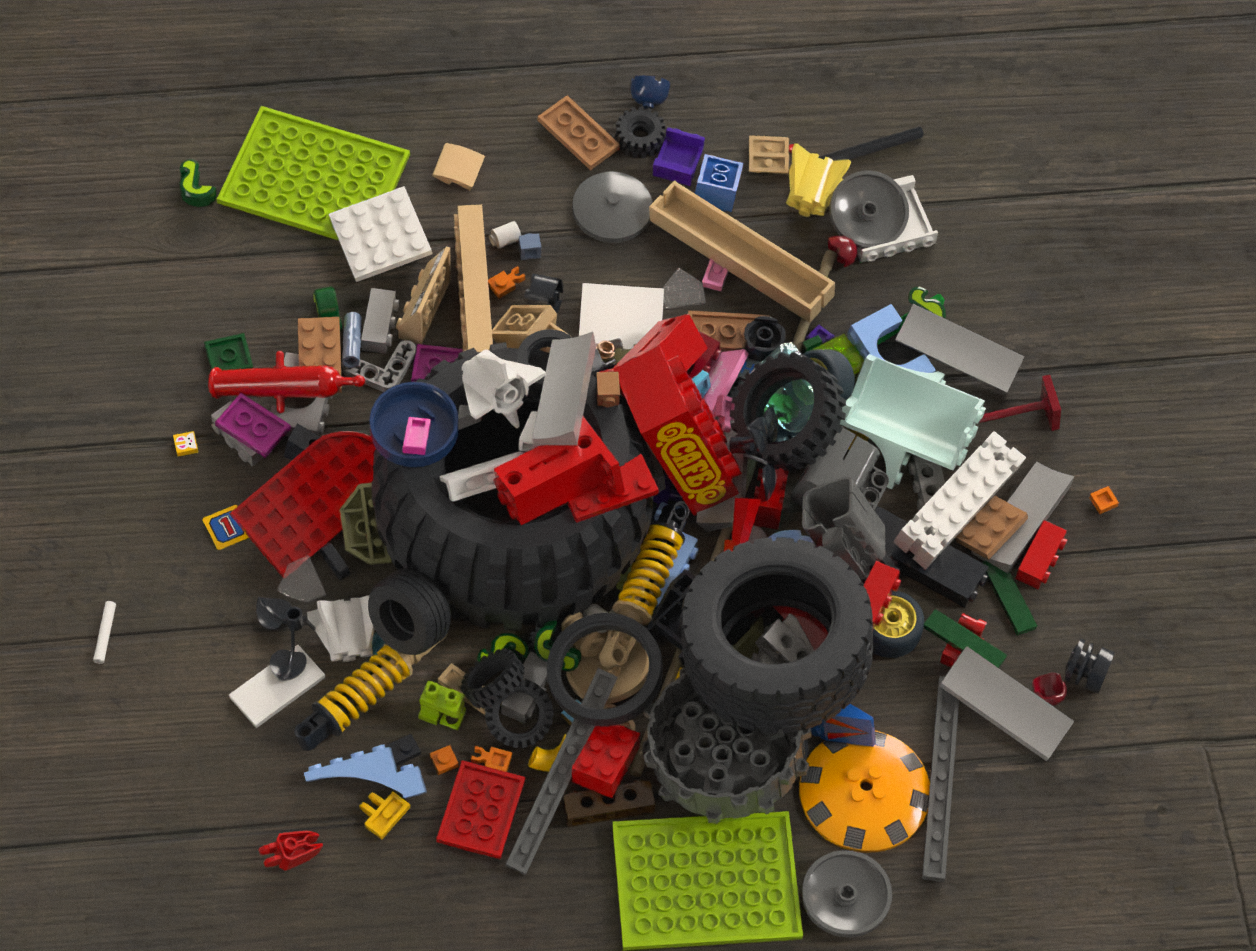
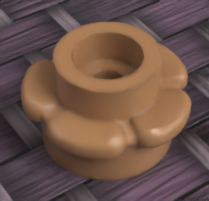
[596,340,615,360]

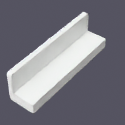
[440,451,524,501]

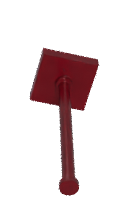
[976,375,1061,431]

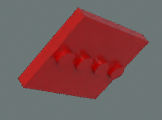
[436,760,526,860]

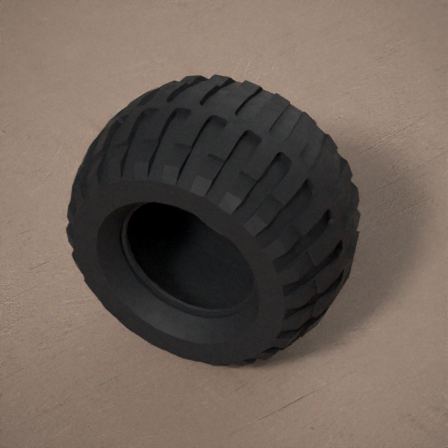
[371,342,655,631]

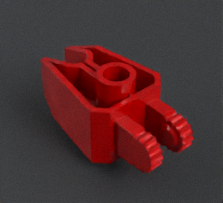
[258,831,323,871]

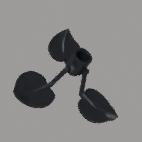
[729,407,779,501]
[256,597,316,681]

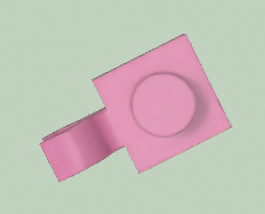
[715,395,735,433]

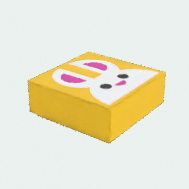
[173,431,198,456]

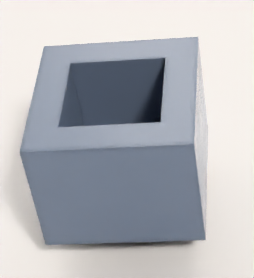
[519,233,541,260]

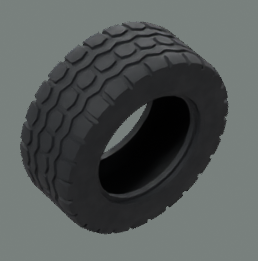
[680,537,873,733]

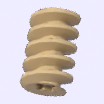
[561,612,605,658]

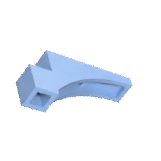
[652,502,699,613]
[304,745,427,799]

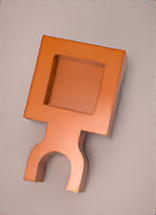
[488,266,525,298]
[471,746,512,772]

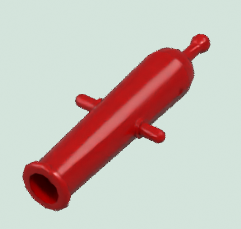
[208,351,365,414]

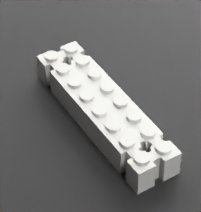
[893,431,1026,569]

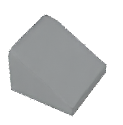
[458,405,482,429]

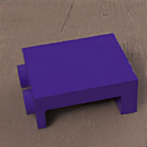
[652,127,705,186]

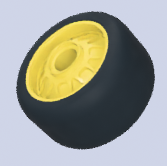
[791,349,854,411]
[873,591,924,658]

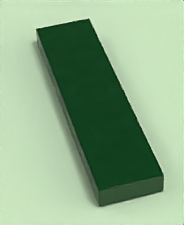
[982,561,1037,636]
[924,609,1007,668]

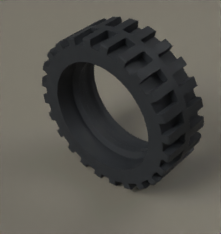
[730,352,846,471]

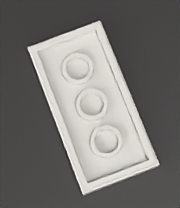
[229,645,325,728]

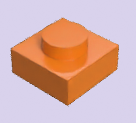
[1089,486,1119,514]
[430,745,459,775]

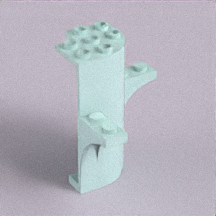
[840,354,986,489]

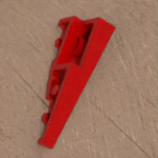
[724,498,761,551]

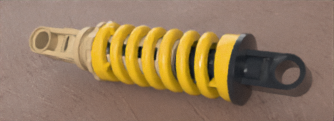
[599,501,689,668]
[294,633,448,751]

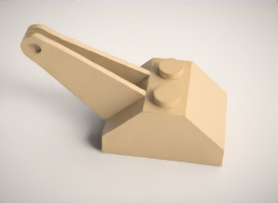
[492,305,566,353]

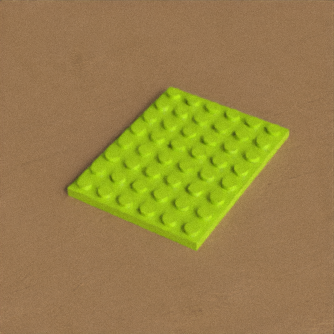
[217,106,410,240]
[612,811,803,950]

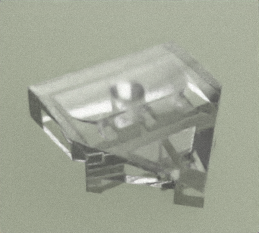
[662,268,706,309]
[277,555,326,603]

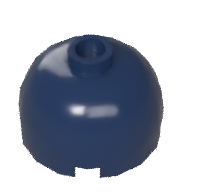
[630,75,670,109]

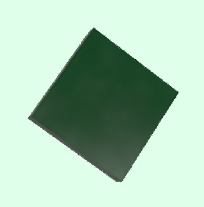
[204,333,254,370]

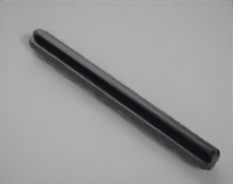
[818,126,924,161]

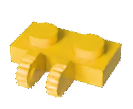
[359,792,410,840]

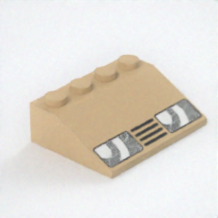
[396,247,451,344]

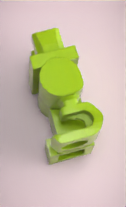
[418,681,466,730]

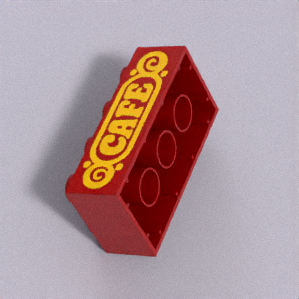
[613,346,742,516]

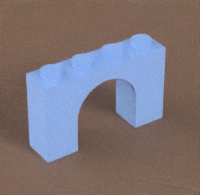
[847,304,936,373]

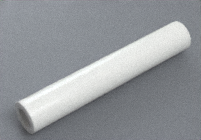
[93,601,116,664]

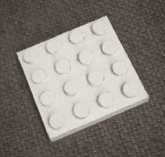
[329,187,432,282]

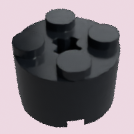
[524,274,564,314]
[742,316,785,364]

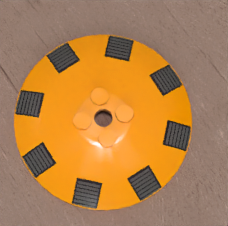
[799,731,930,853]

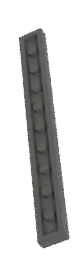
[505,668,618,875]
[922,676,959,882]

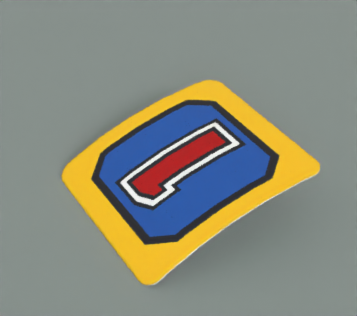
[203,505,249,550]

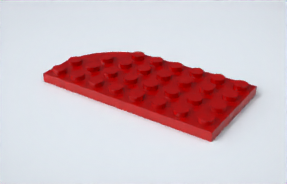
[229,431,376,579]

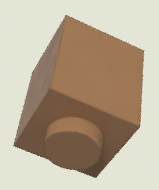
[596,372,620,407]

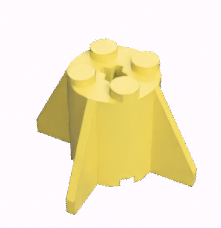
[786,143,851,217]

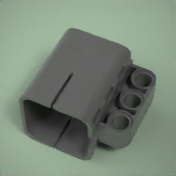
[790,428,889,510]
[802,476,885,581]

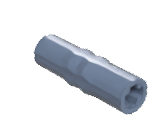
[342,312,362,368]

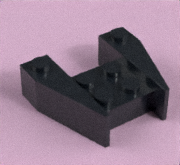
[646,569,750,668]

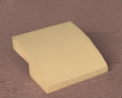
[749,136,789,174]
[432,143,485,191]

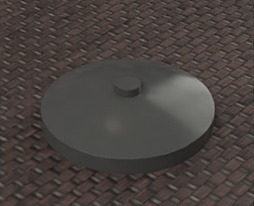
[829,171,909,249]
[572,172,652,243]
[802,850,892,938]

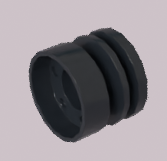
[1064,639,1115,694]

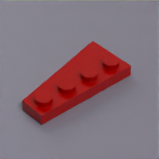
[568,454,659,523]

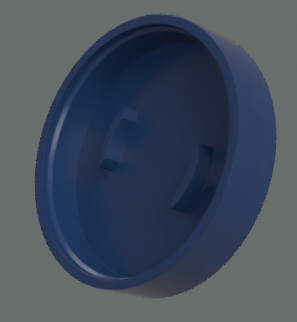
[370,382,458,467]

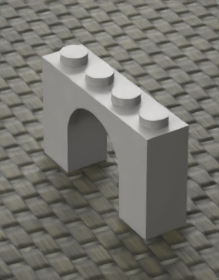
[270,352,333,437]

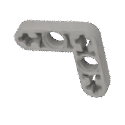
[342,340,416,392]

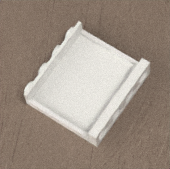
[856,175,938,262]
[579,283,664,353]

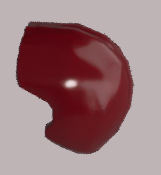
[828,236,857,267]
[1032,672,1066,706]

